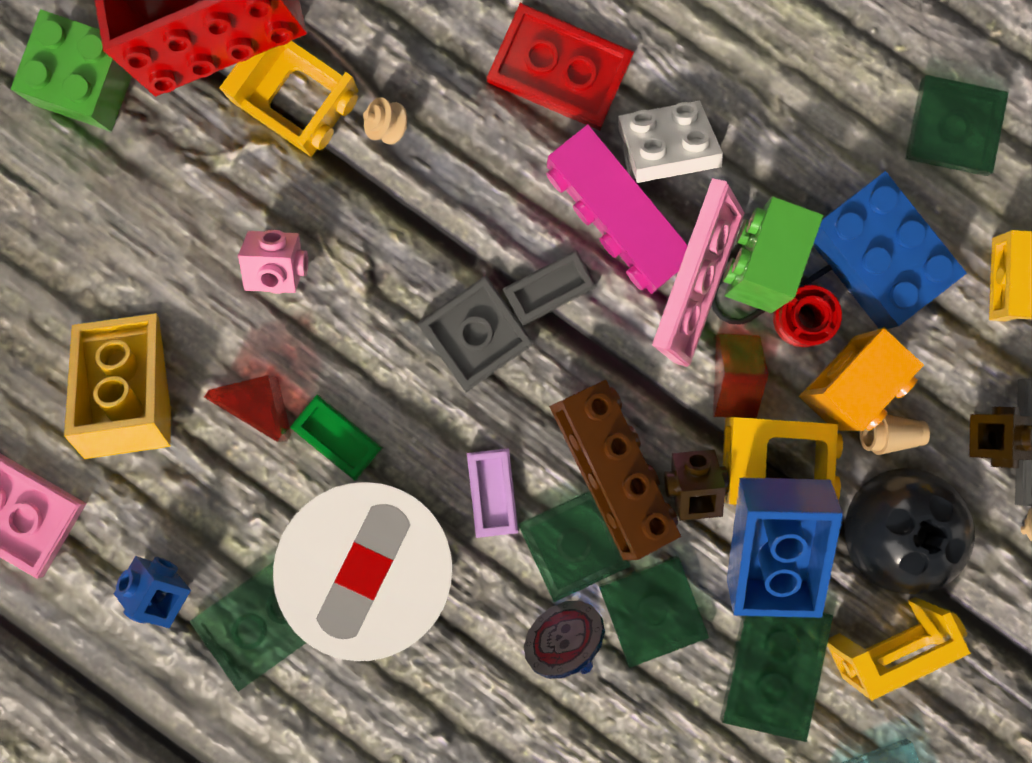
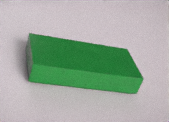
[290,395,383,481]

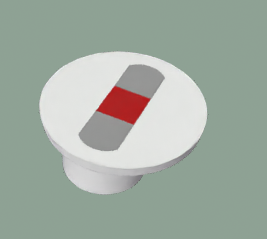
[273,482,452,661]

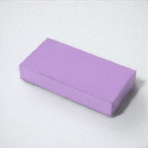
[467,448,518,538]

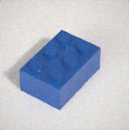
[813,171,967,330]
[727,478,843,618]

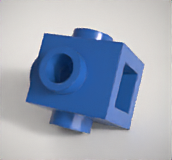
[114,556,191,628]

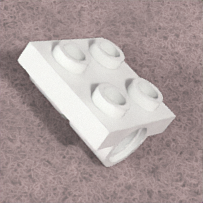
[618,100,723,183]

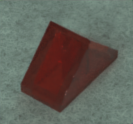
[713,333,768,419]
[204,375,291,442]

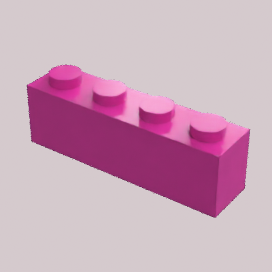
[546,124,688,294]

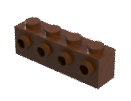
[549,379,682,560]

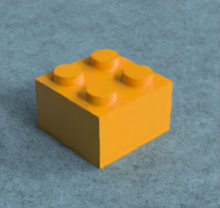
[798,328,924,431]

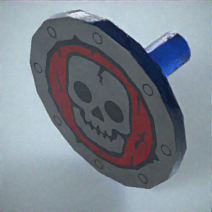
[524,601,605,679]

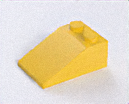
[64,313,171,459]

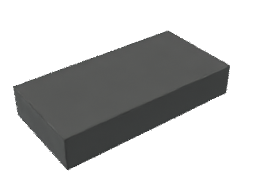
[503,250,596,327]

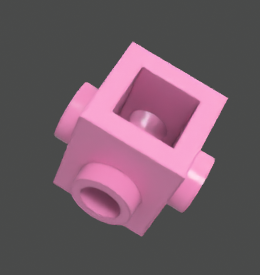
[238,230,308,294]

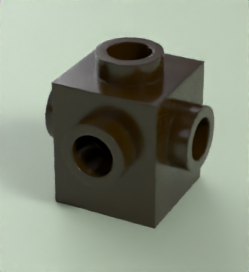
[969,407,1032,468]
[664,449,729,521]

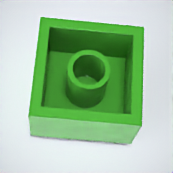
[11,9,132,132]
[722,196,823,313]

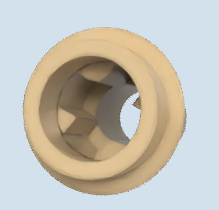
[860,414,930,455]

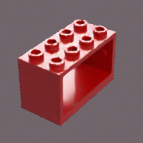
[95,0,307,97]

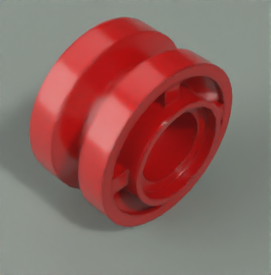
[773,285,842,347]

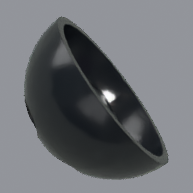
[844,468,975,594]

